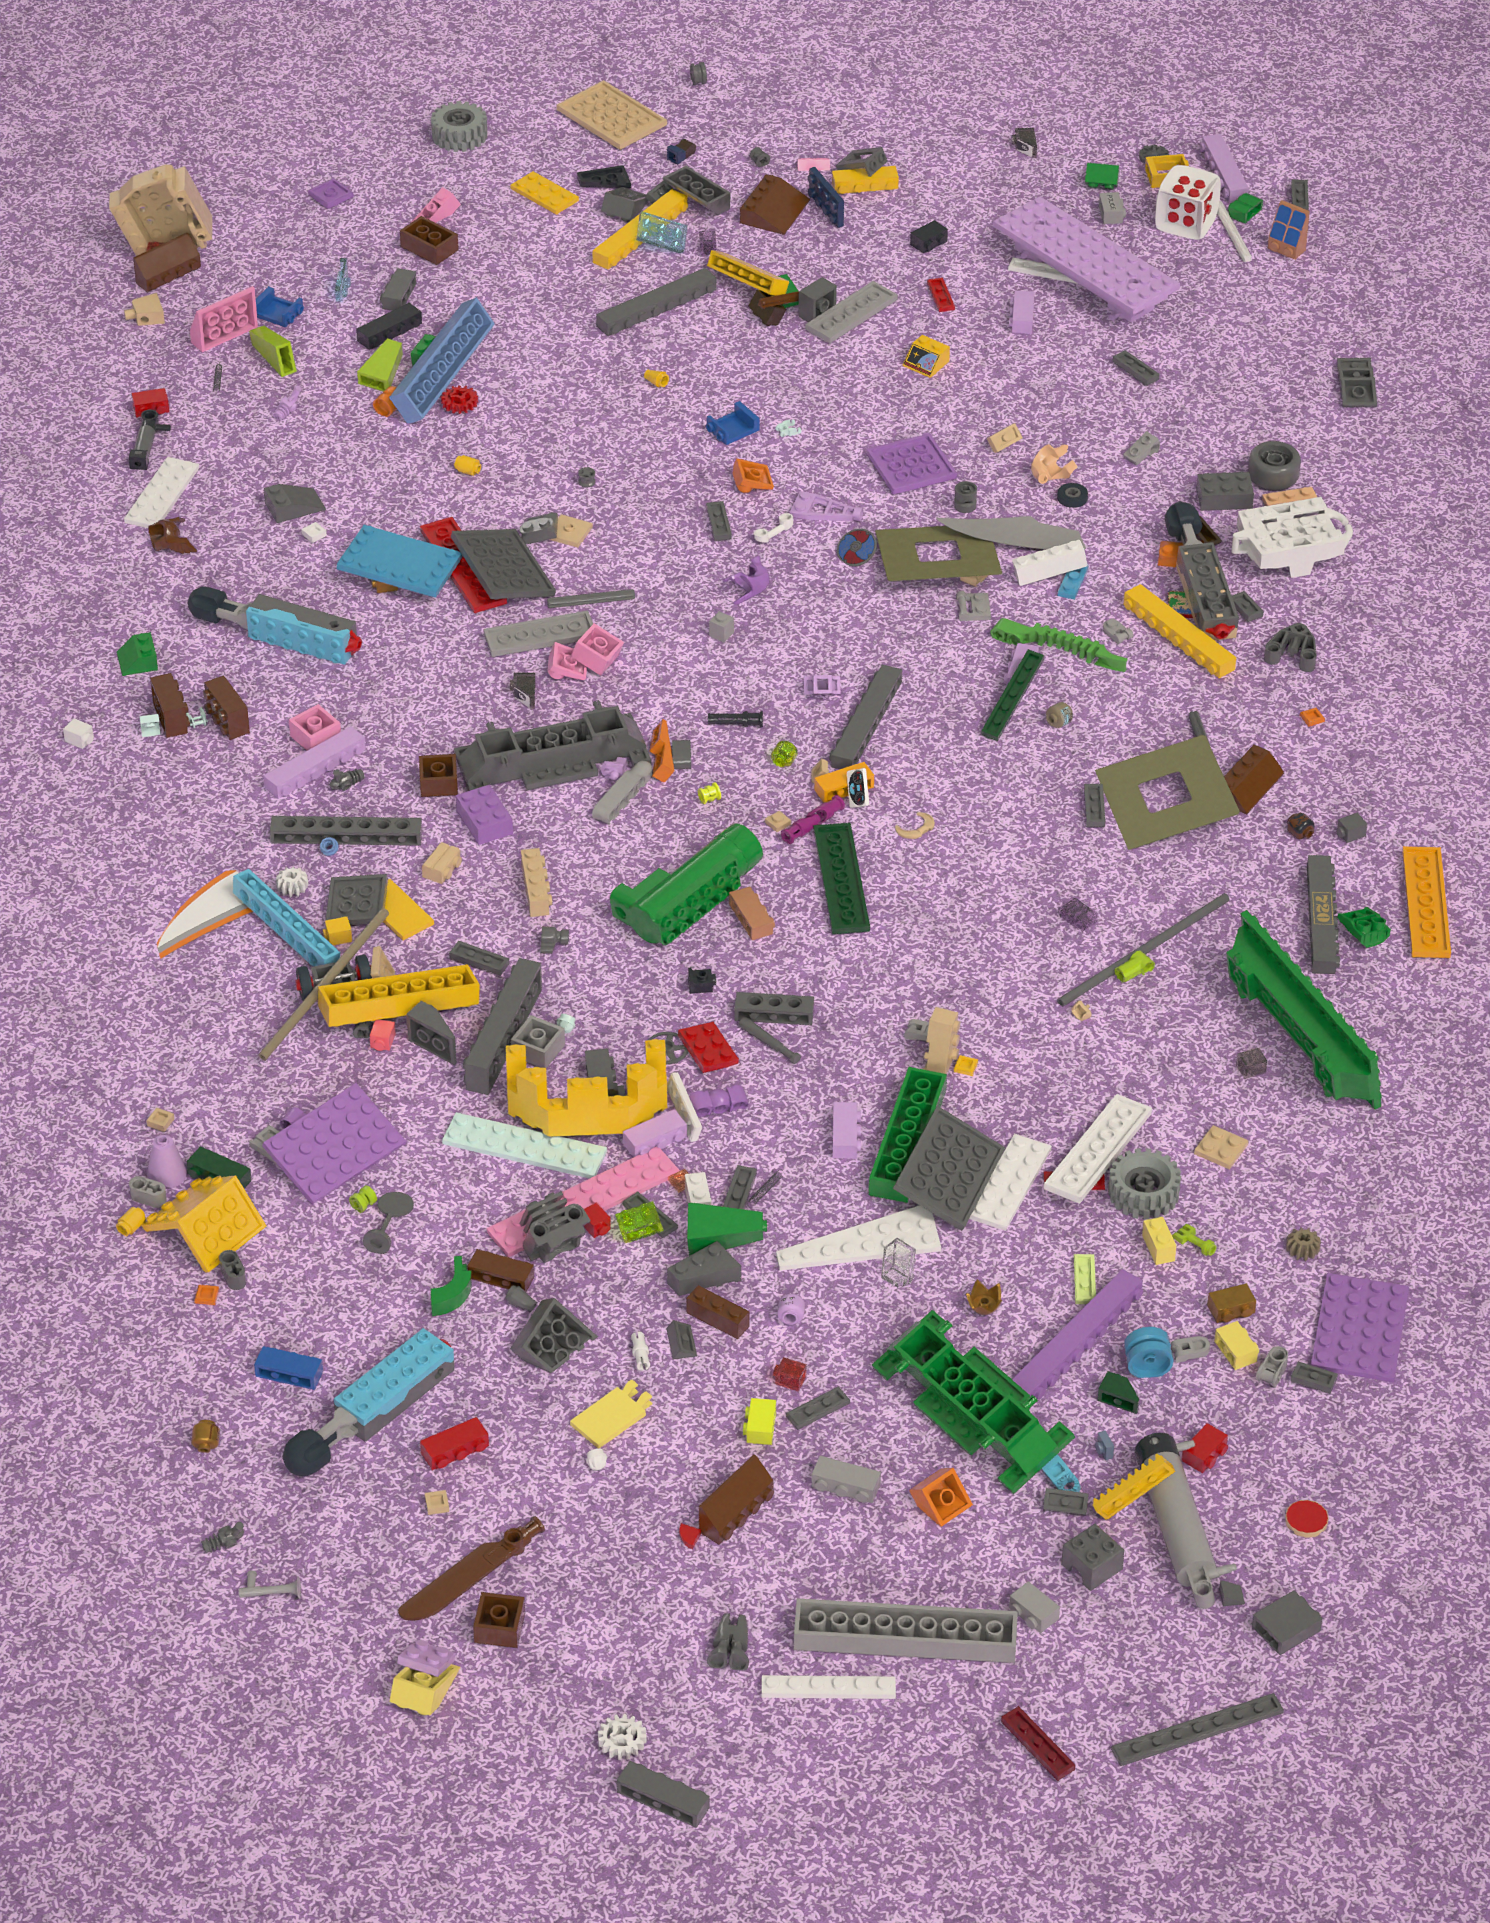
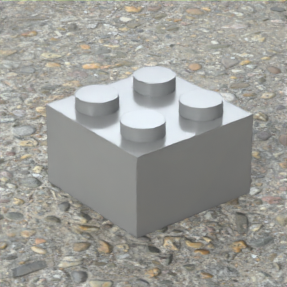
[511,1015,565,1068]

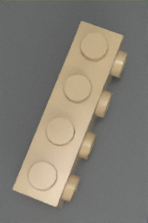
[521,848,552,917]

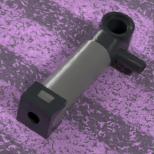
[129,409,171,470]

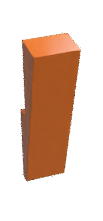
[649,719,674,782]

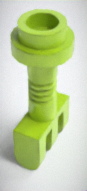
[1172,1224,1217,1256]

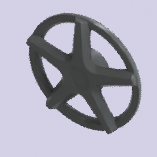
[648,1032,688,1065]

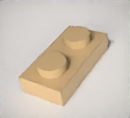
[987,423,1023,453]

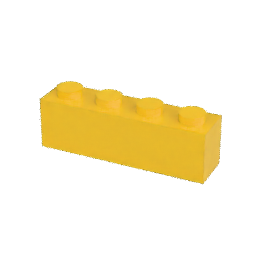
[832,166,899,194]

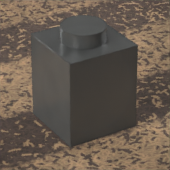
[1336,812,1367,843]

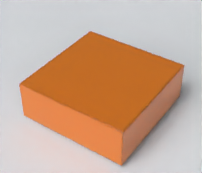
[1300,707,1325,727]
[195,1285,219,1305]

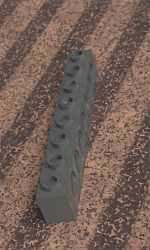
[270,816,422,846]

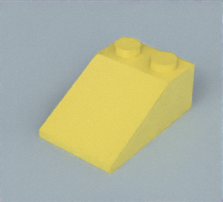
[389,1664,460,1715]

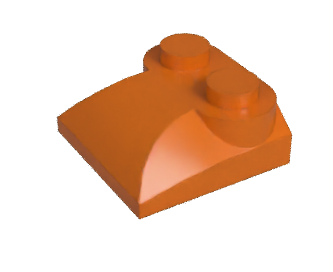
[732,458,774,493]
[1158,541,1183,567]

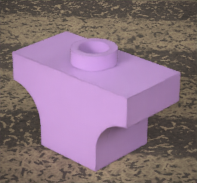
[804,675,841,695]

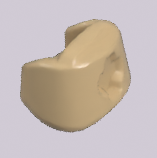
[1071,1001,1092,1021]

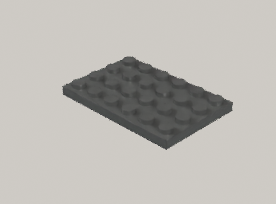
[451,529,556,599]
[893,1106,1006,1231]

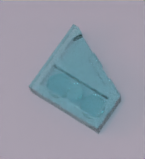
[335,258,351,302]

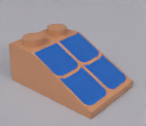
[1268,200,1310,260]

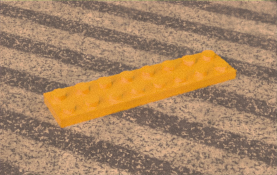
[1402,846,1451,958]

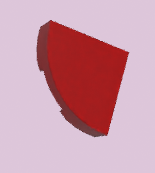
[679,1523,701,1550]

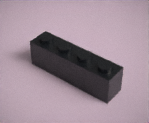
[356,303,422,350]

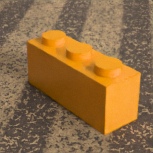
[814,762,874,803]

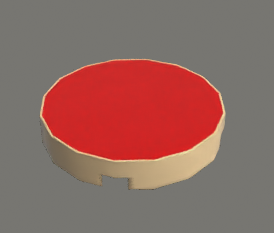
[1285,1500,1329,1538]

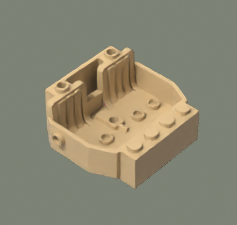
[109,164,212,256]

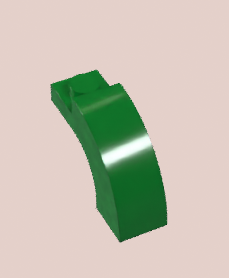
[430,1256,472,1316]

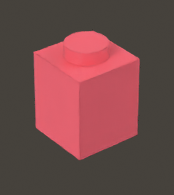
[370,1020,396,1051]

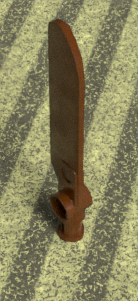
[398,1516,545,1621]

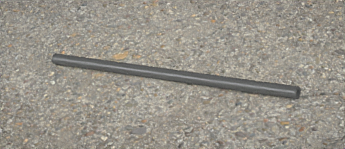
[1057,893,1230,1007]

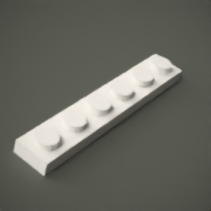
[762,1675,896,1699]

